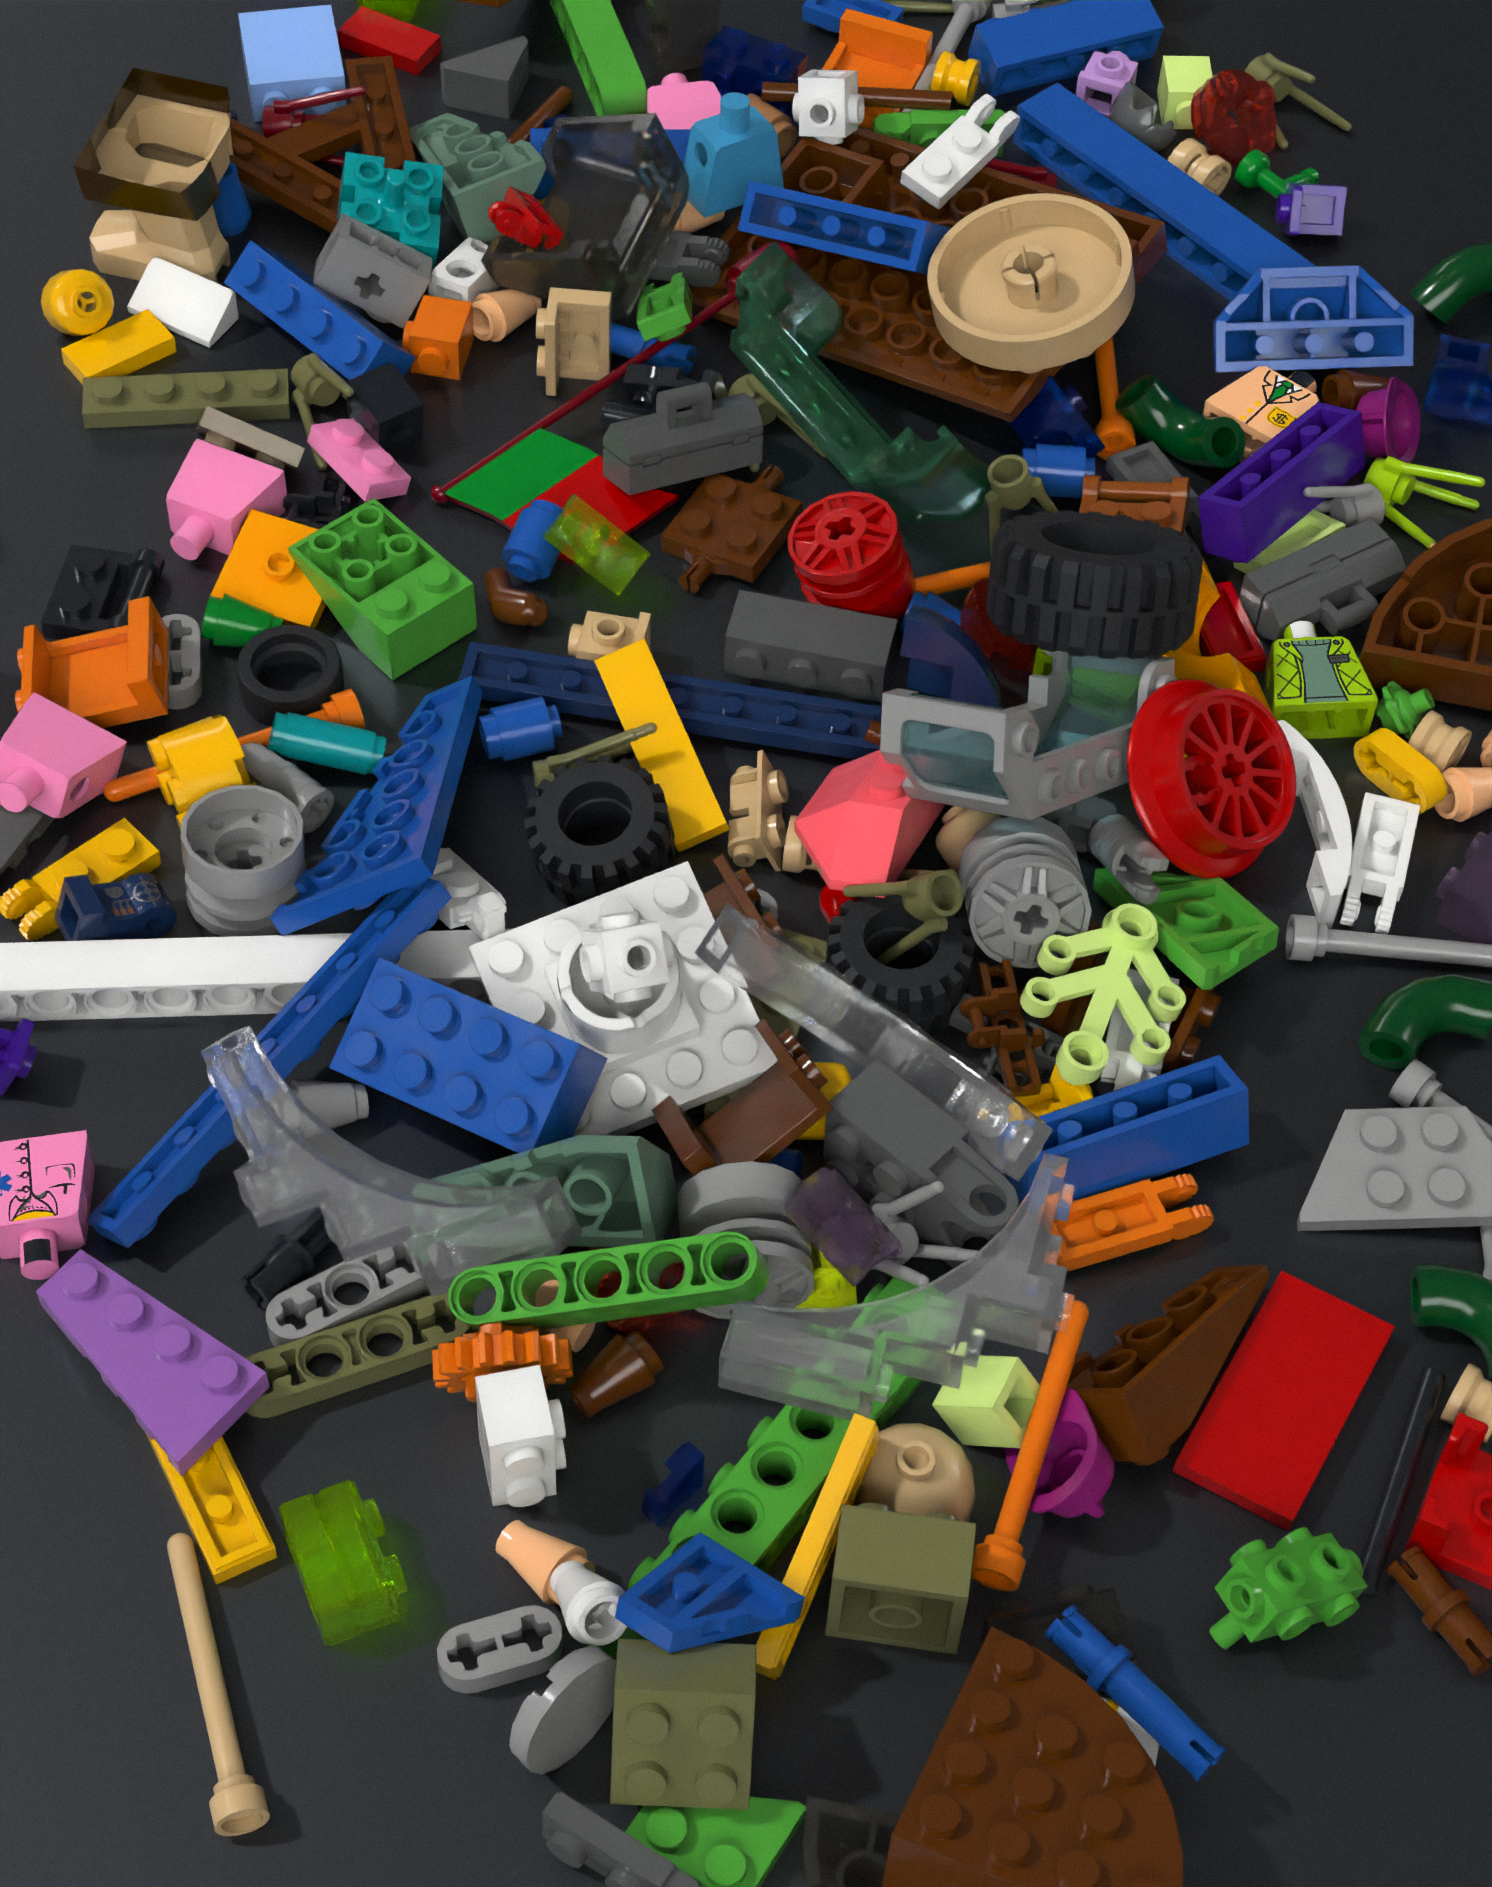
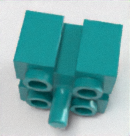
[337,152,444,271]

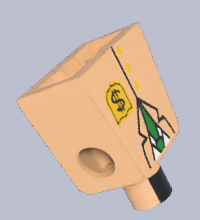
[1203,366,1320,463]

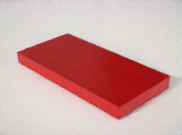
[1172,1270,1395,1531]

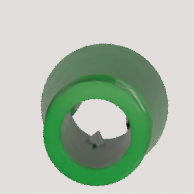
[201,593,284,647]

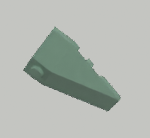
[409,113,547,246]
[414,1135,678,1248]

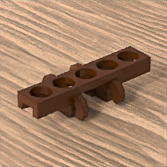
[960,959,1045,1098]

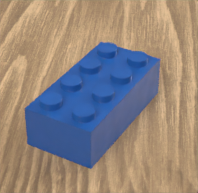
[329,958,608,1153]

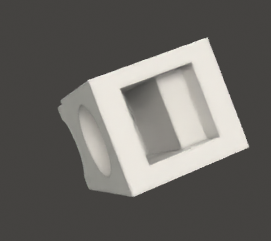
[428,237,510,303]

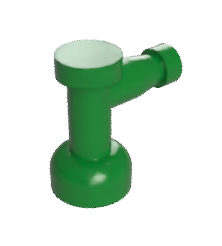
[1234,149,1319,199]

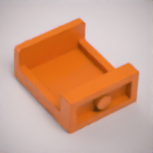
[812,8,933,130]
[15,596,169,729]

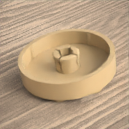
[927,193,1136,374]

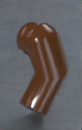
[483,568,548,627]

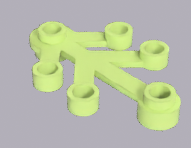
[1020,903,1186,1086]

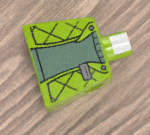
[1264,621,1378,739]

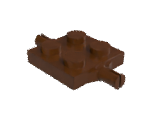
[660,464,803,594]

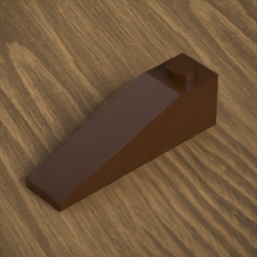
[1067,1265,1271,1466]

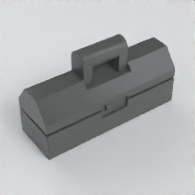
[603,382,763,495]
[1239,518,1406,641]

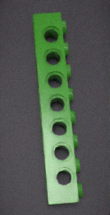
[588,1277,963,1659]

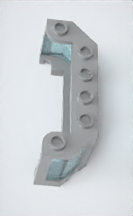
[880,650,1177,820]

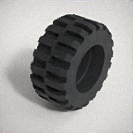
[986,511,1203,659]

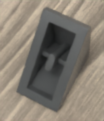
[440,36,529,119]

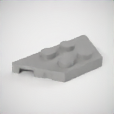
[1297,1106,1492,1231]

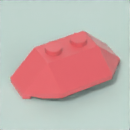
[794,750,946,898]

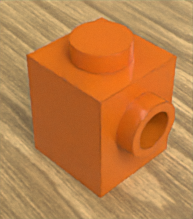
[402,295,474,380]

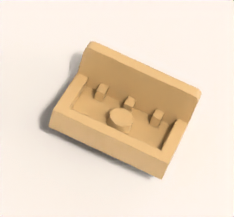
[536,287,611,396]

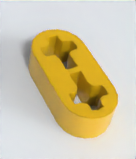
[1354,728,1447,815]

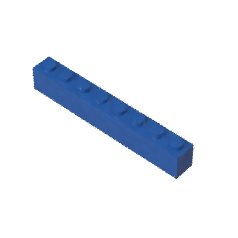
[1013,82,1317,301]

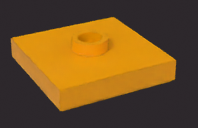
[211,509,326,629]

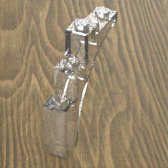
[695,903,1053,1182]
[201,1025,582,1297]
[718,1153,1076,1421]

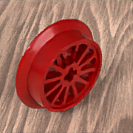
[1127,679,1296,879]

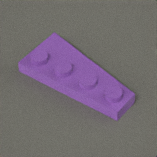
[36,1249,270,1477]

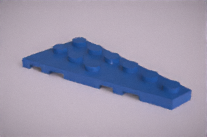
[270,675,483,936]

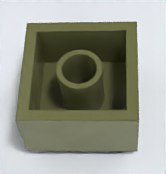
[825,1503,976,1655]
[610,1639,756,1810]

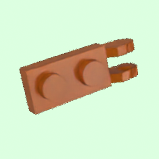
[1035,1173,1214,1274]

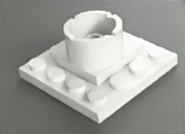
[468,861,778,1137]

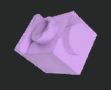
[1076,51,1138,119]

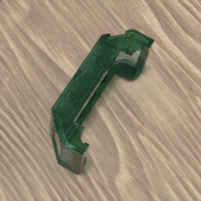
[729,241,991,523]

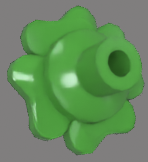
[1376,680,1435,741]

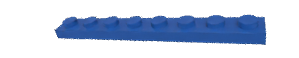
[86,878,452,1248]

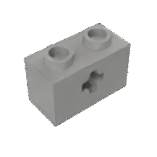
[313,213,432,328]

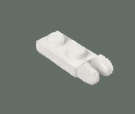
[900,94,1020,209]
[1340,792,1421,934]

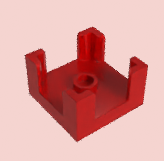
[1404,1413,1492,1590]

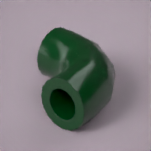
[1409,243,1492,324]
[1115,373,1245,469]
[1358,974,1492,1069]
[1409,1264,1492,1382]

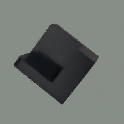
[347,363,424,452]

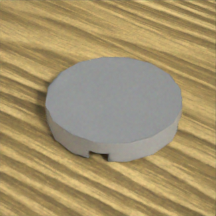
[509,1645,616,1775]

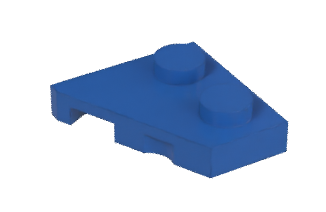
[615,1532,805,1653]

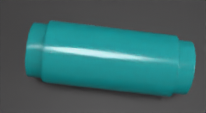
[268,712,386,775]

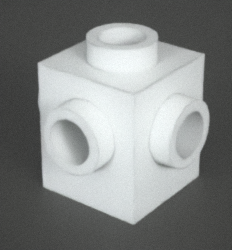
[792,70,865,145]
[579,911,674,1003]

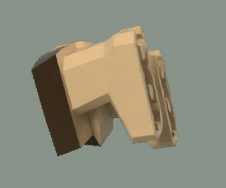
[73,68,233,283]

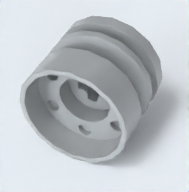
[180,785,306,937]
[958,816,1092,969]
[677,1161,815,1320]

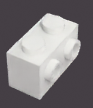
[475,1365,566,1507]

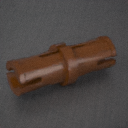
[1387,1545,1492,1677]

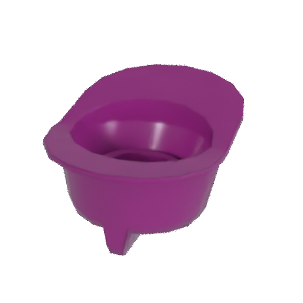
[1356,377,1420,463]
[1004,1387,1115,1518]

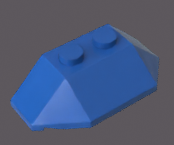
[1213,265,1414,372]

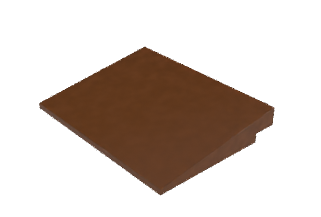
[688,127,1168,423]

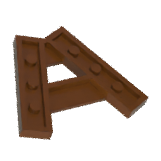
[229,56,416,233]

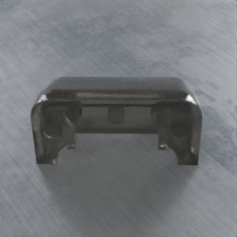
[481,113,689,320]

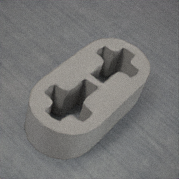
[162,614,203,709]
[437,1605,563,1694]

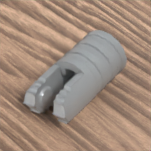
[241,741,334,834]
[1088,814,1169,905]

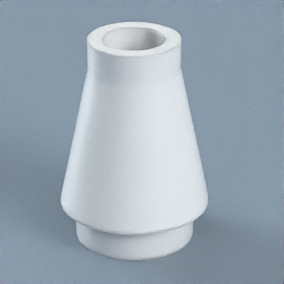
[550,1561,627,1646]

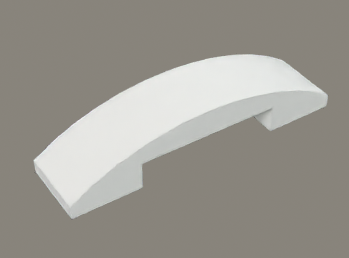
[1277,720,1352,929]

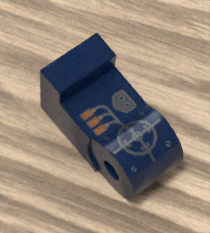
[54,873,177,941]

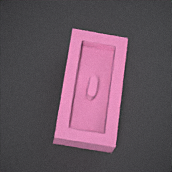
[307,418,411,502]

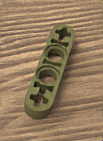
[245,1292,474,1418]

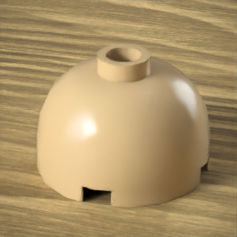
[853,1423,976,1522]

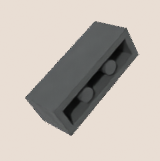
[723,589,898,703]

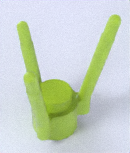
[1363,456,1485,549]

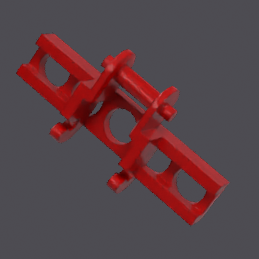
[488,186,564,249]

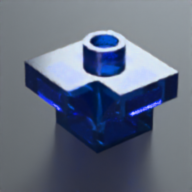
[1422,334,1492,425]
[1007,375,1105,458]

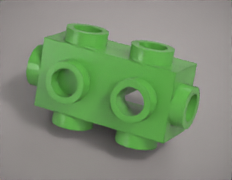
[1209,1527,1368,1649]

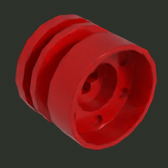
[788,491,916,619]

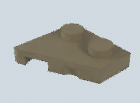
[195,406,305,470]

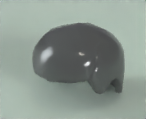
[1110,82,1178,152]

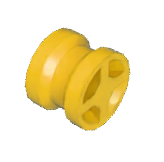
[931,51,981,106]

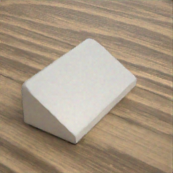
[127,257,239,348]

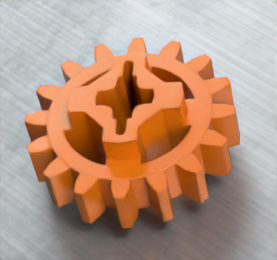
[432,1322,573,1402]

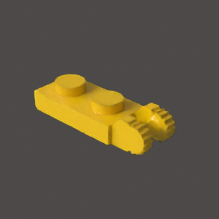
[0,817,161,942]

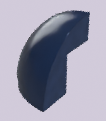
[900,606,1002,710]

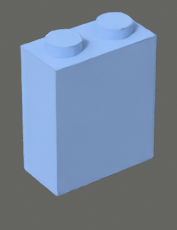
[238,5,347,123]

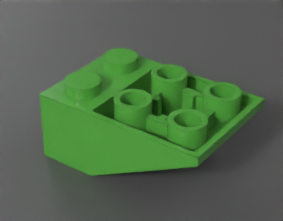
[288,498,477,680]

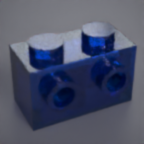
[702,25,808,118]

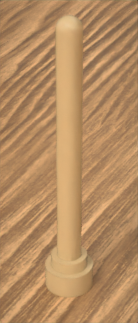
[167,1533,270,1836]

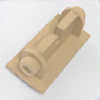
[728,750,789,872]

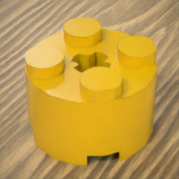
[146,714,256,831]

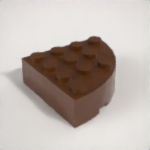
[1359,518,1492,711]
[882,1626,1183,1887]

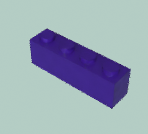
[1198,402,1365,564]

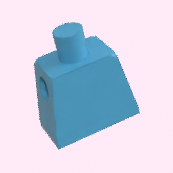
[680,92,784,218]

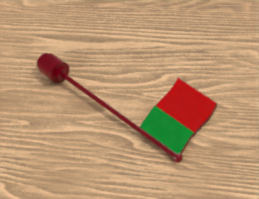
[431,241,802,567]

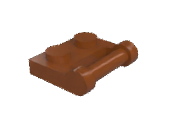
[1079,475,1190,536]

